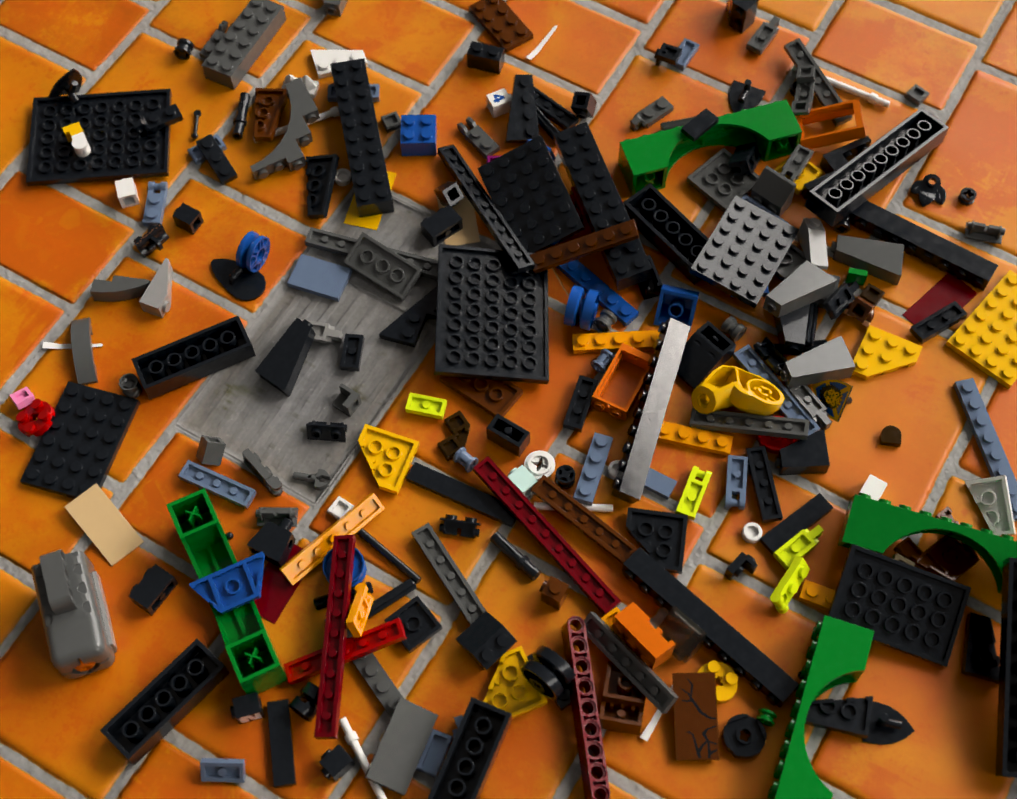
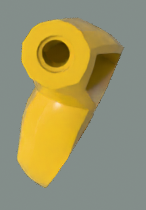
[691,365,785,416]

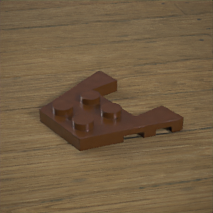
[893,506,980,581]

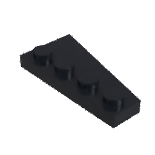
[505,75,539,143]
[306,154,339,219]

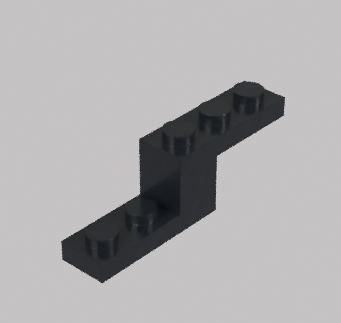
[801,135,871,199]

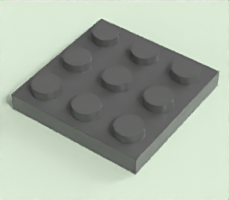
[687,148,759,212]

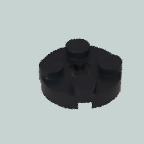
[722,714,767,759]

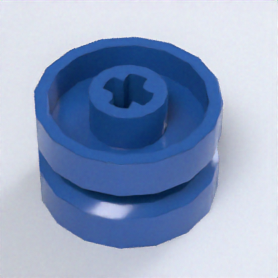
[564,285,600,331]

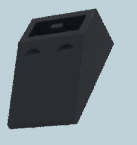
[677,321,736,389]

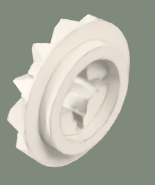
[524,450,555,479]

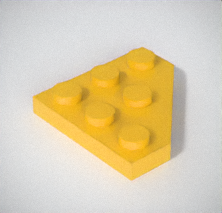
[853,325,923,380]
[358,424,420,495]
[483,645,547,719]

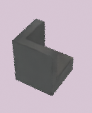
[332,384,362,417]
[196,435,226,466]

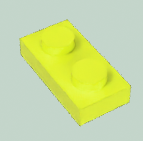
[405,392,447,420]

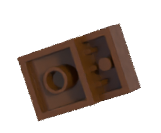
[599,661,646,735]

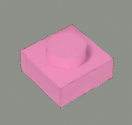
[9,386,35,410]

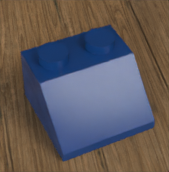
[654,284,700,332]

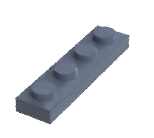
[573,432,613,506]
[178,460,257,509]

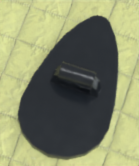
[211,259,266,301]

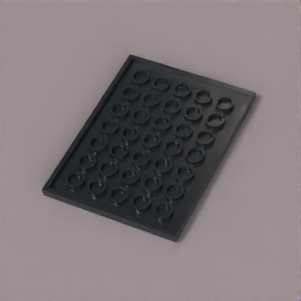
[26,89,172,186]
[434,244,549,384]

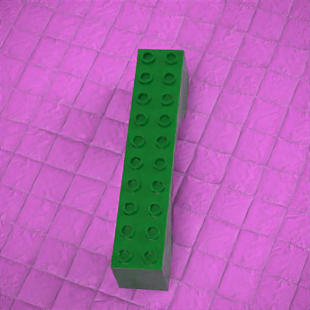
[618,99,802,196]
[166,488,287,694]
[838,493,1017,594]
[767,615,874,799]

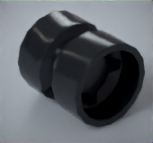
[289,681,319,722]

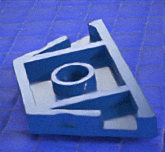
[189,552,265,614]

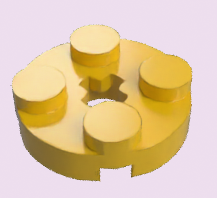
[698,660,738,704]

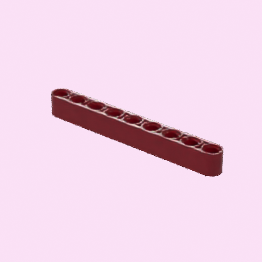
[561,616,610,799]

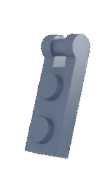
[142,181,168,226]
[724,455,748,510]

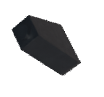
[775,430,830,475]

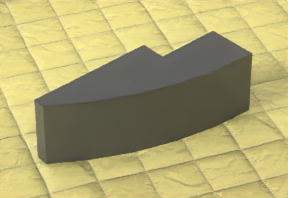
[90,275,150,302]

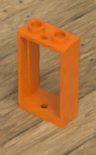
[796,99,866,149]
[591,343,651,421]

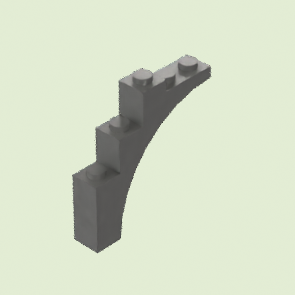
[250,77,320,180]

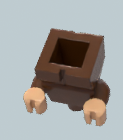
[844,296,875,328]

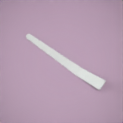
[525,25,557,60]
[43,342,103,349]
[640,684,673,741]

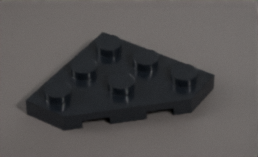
[626,507,688,574]

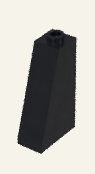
[773,304,810,356]
[255,318,316,397]

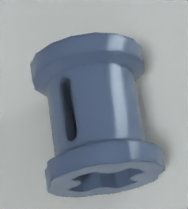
[591,348,615,374]
[453,447,479,473]

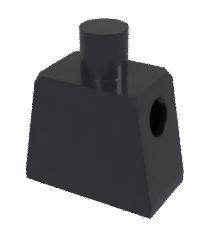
[247,517,295,568]

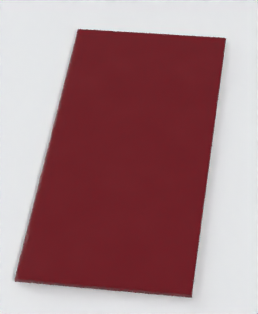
[902,273,978,325]
[254,544,303,624]

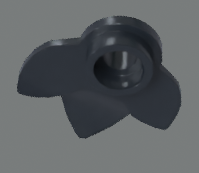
[910,174,946,207]

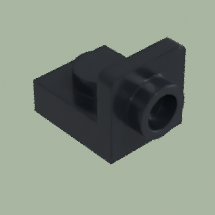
[655,43,682,66]
[724,552,758,580]

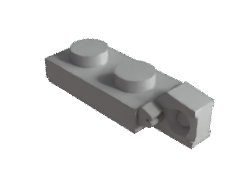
[293,318,344,343]

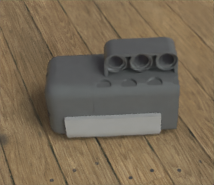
[31,549,118,679]

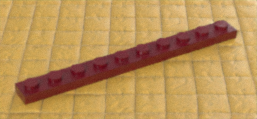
[473,456,621,615]
[314,535,356,740]

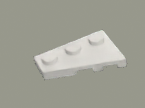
[310,50,368,79]
[965,475,1016,537]

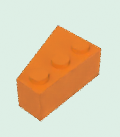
[612,602,676,671]

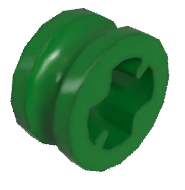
[756,708,777,727]

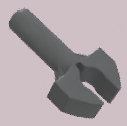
[293,469,331,491]

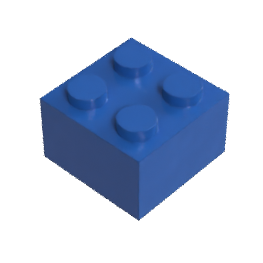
[400,115,437,156]

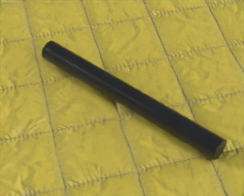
[358,528,422,584]

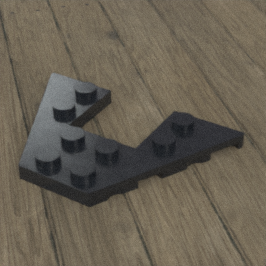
[379,286,437,348]

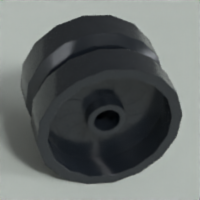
[521,646,576,700]

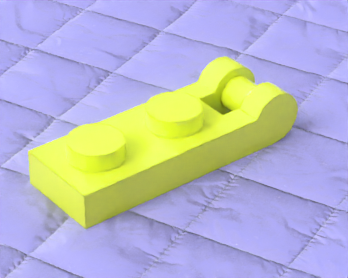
[675,466,712,521]
[770,556,810,614]

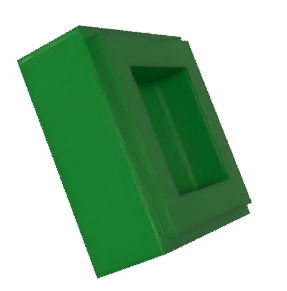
[845,268,868,286]

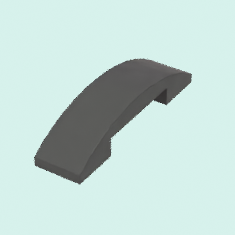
[791,65,816,115]
[71,317,98,385]

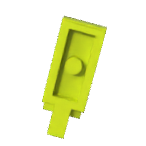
[773,524,824,570]

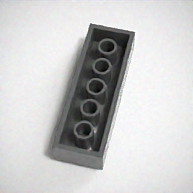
[202,0,286,90]

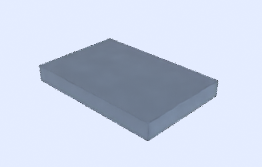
[287,254,352,302]

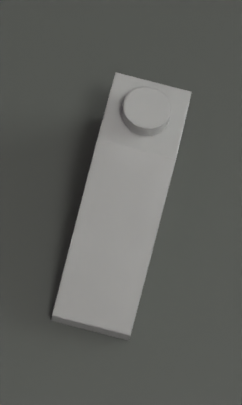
[797,218,828,270]
[139,258,173,318]

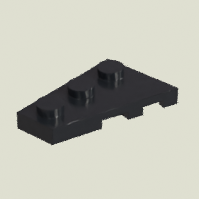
[961,612,1000,684]
[805,696,873,739]

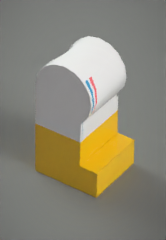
[62,122,91,157]

